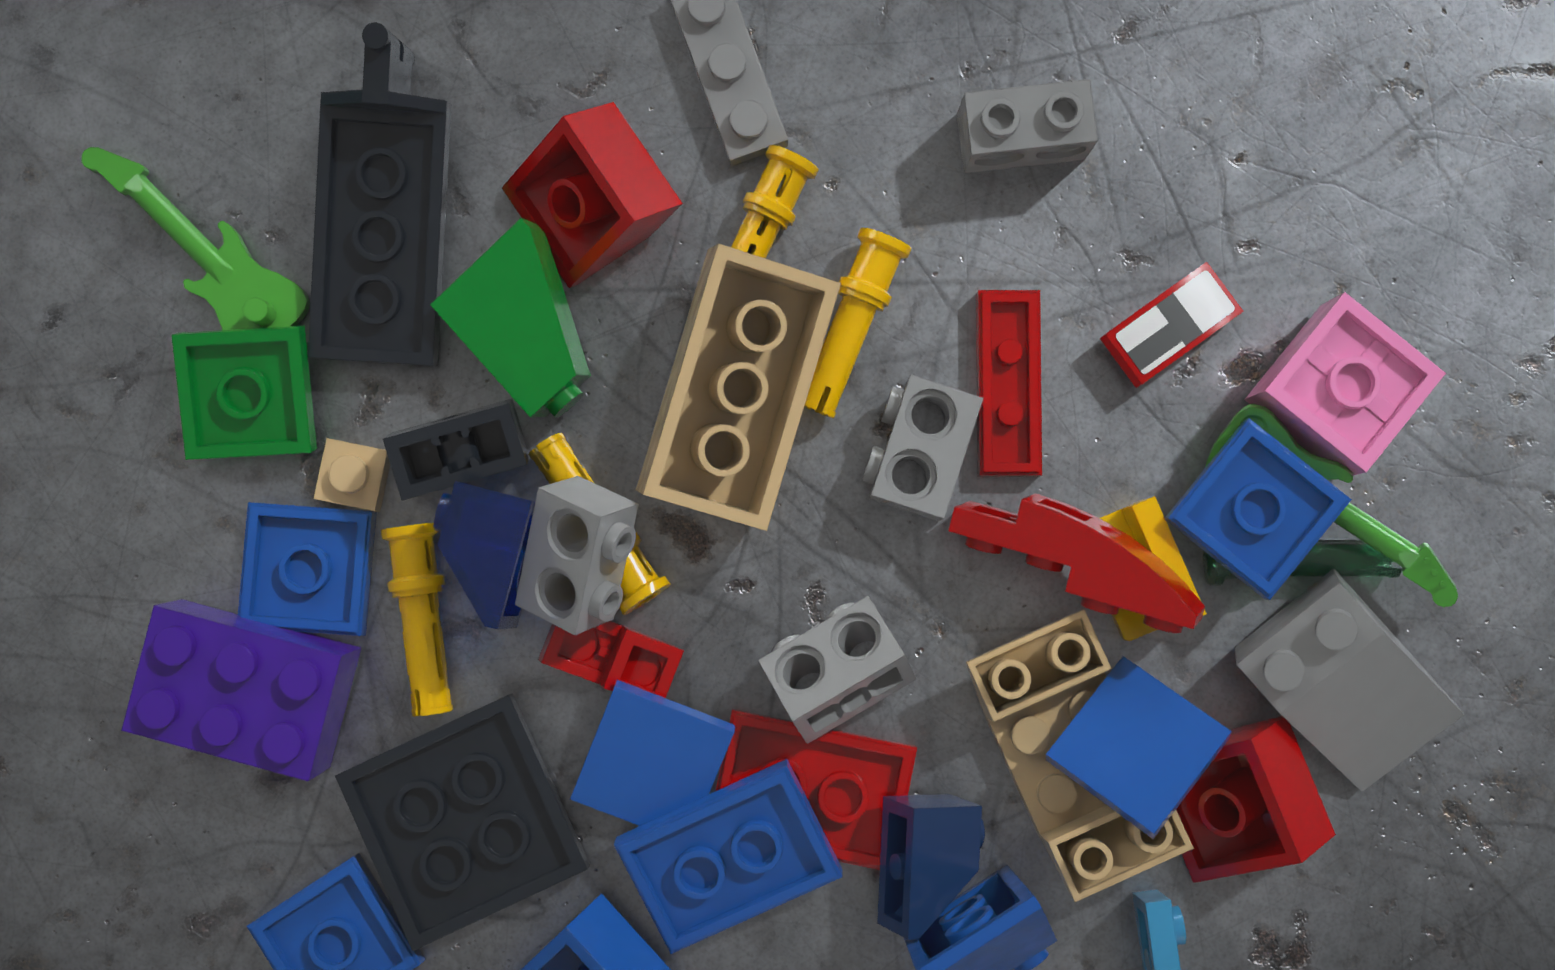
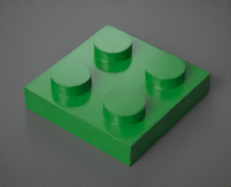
[171,326,317,460]

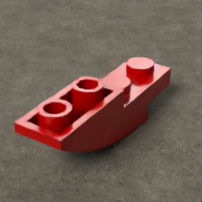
[948,493,1205,633]

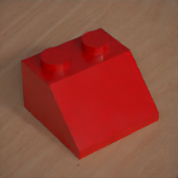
[502,102,683,288]
[1176,716,1336,883]

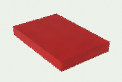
[716,709,917,870]

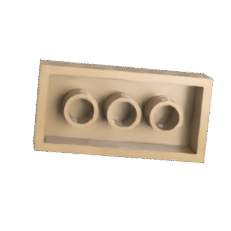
[636,243,841,531]

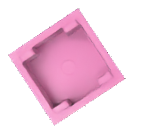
[1244,292,1446,475]

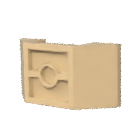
[966,609,1194,902]

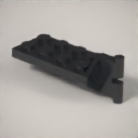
[308,22,452,366]

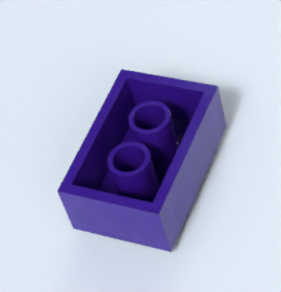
[121,599,361,781]

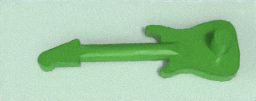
[81,147,310,330]
[1205,404,1458,607]

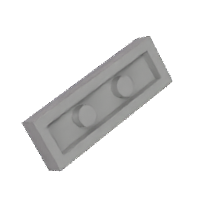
[670,0,788,166]

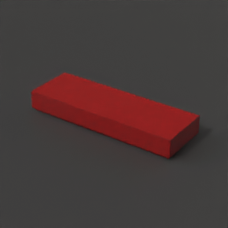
[976,290,1042,477]

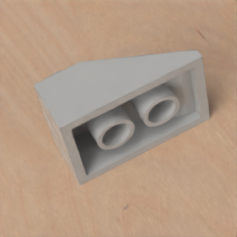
[1235,568,1465,792]

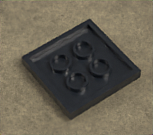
[335,693,590,951]

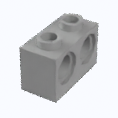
[957,79,1098,173]
[862,375,983,522]
[515,476,639,635]
[758,596,916,744]

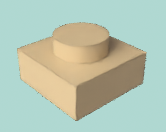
[313,438,390,512]

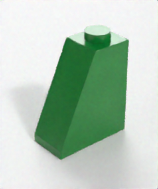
[430,218,591,418]

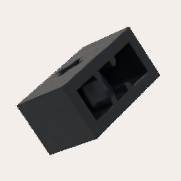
[383,398,530,501]

